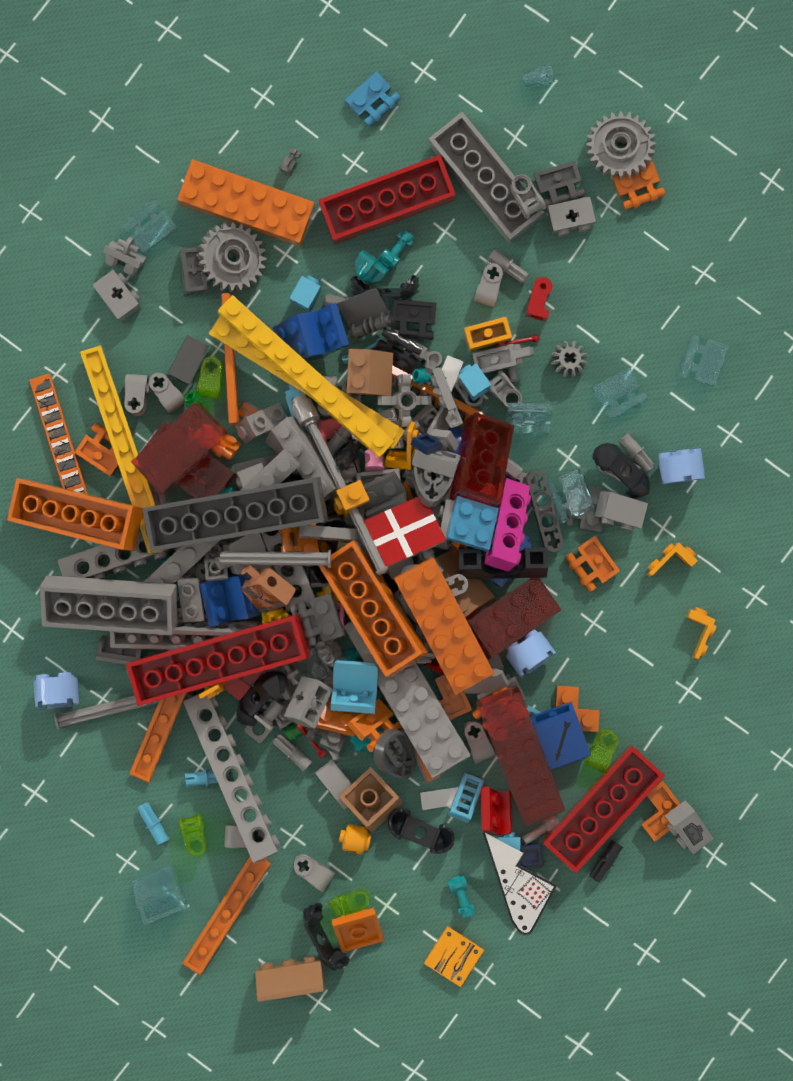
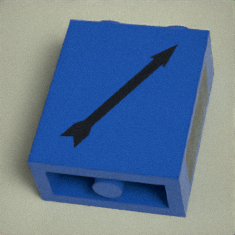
[530,701,591,770]

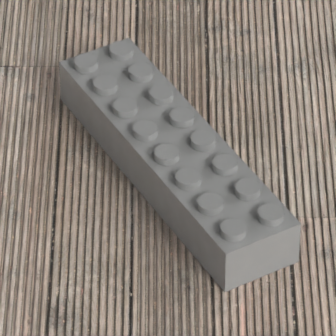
[343,621,471,779]

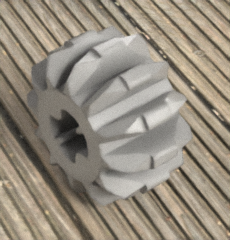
[551,341,588,377]

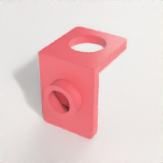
[317,417,342,447]

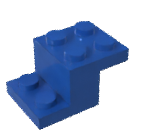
[272,303,349,361]
[199,573,262,626]

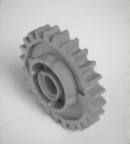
[586,111,656,180]
[197,222,267,293]

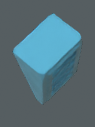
[448,772,485,823]

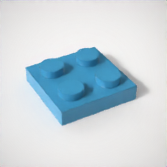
[446,496,499,552]

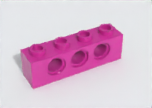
[484,478,531,572]

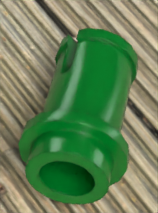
[184,392,210,419]
[284,723,307,741]

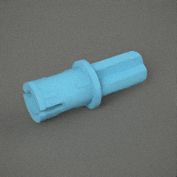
[185,769,229,788]
[138,802,170,846]

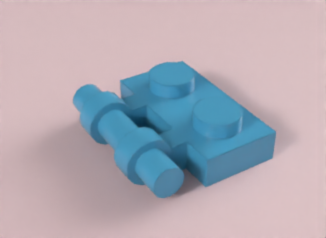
[345,71,401,127]

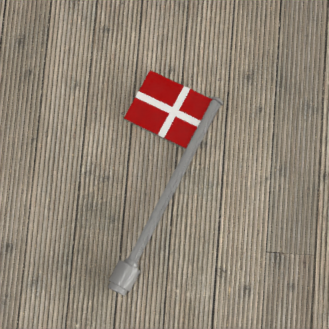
[291,395,446,575]

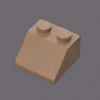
[347,349,393,396]
[339,767,404,833]

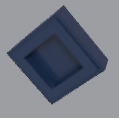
[410,433,442,455]
[520,843,543,867]

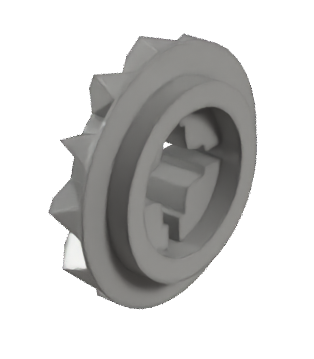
[316,636,344,667]

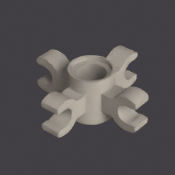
[377,374,431,427]

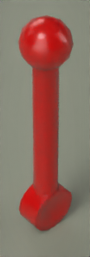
[497,334,540,347]
[296,724,326,758]

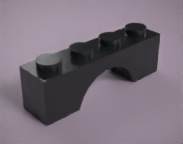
[458,547,548,579]

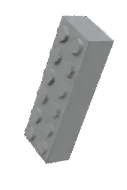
[428,112,544,244]
[40,575,177,635]

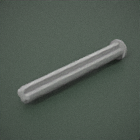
[220,550,331,568]
[54,696,159,730]

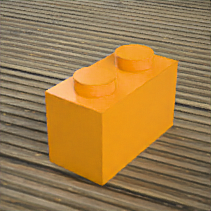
[464,316,512,352]

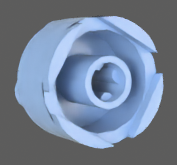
[658,448,705,484]
[505,629,556,678]
[33,672,79,709]

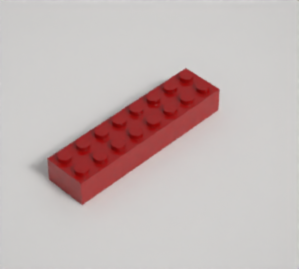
[126,614,310,706]

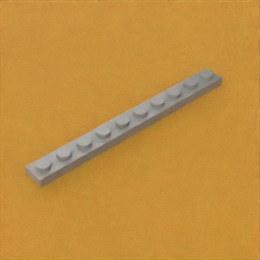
[143,448,300,584]

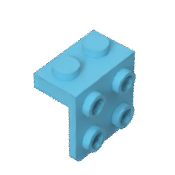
[331,660,378,714]

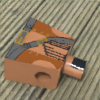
[241,565,296,613]

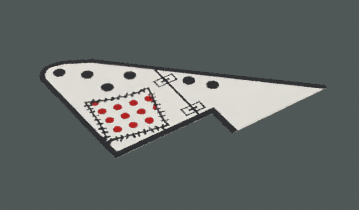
[483,832,557,935]

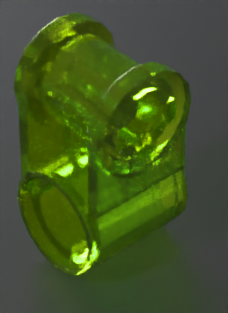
[197,356,223,400]
[584,728,619,772]
[179,812,208,856]
[327,888,371,919]

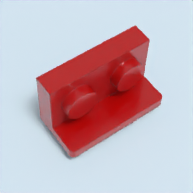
[481,787,512,836]

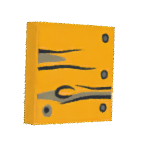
[424,925,484,987]

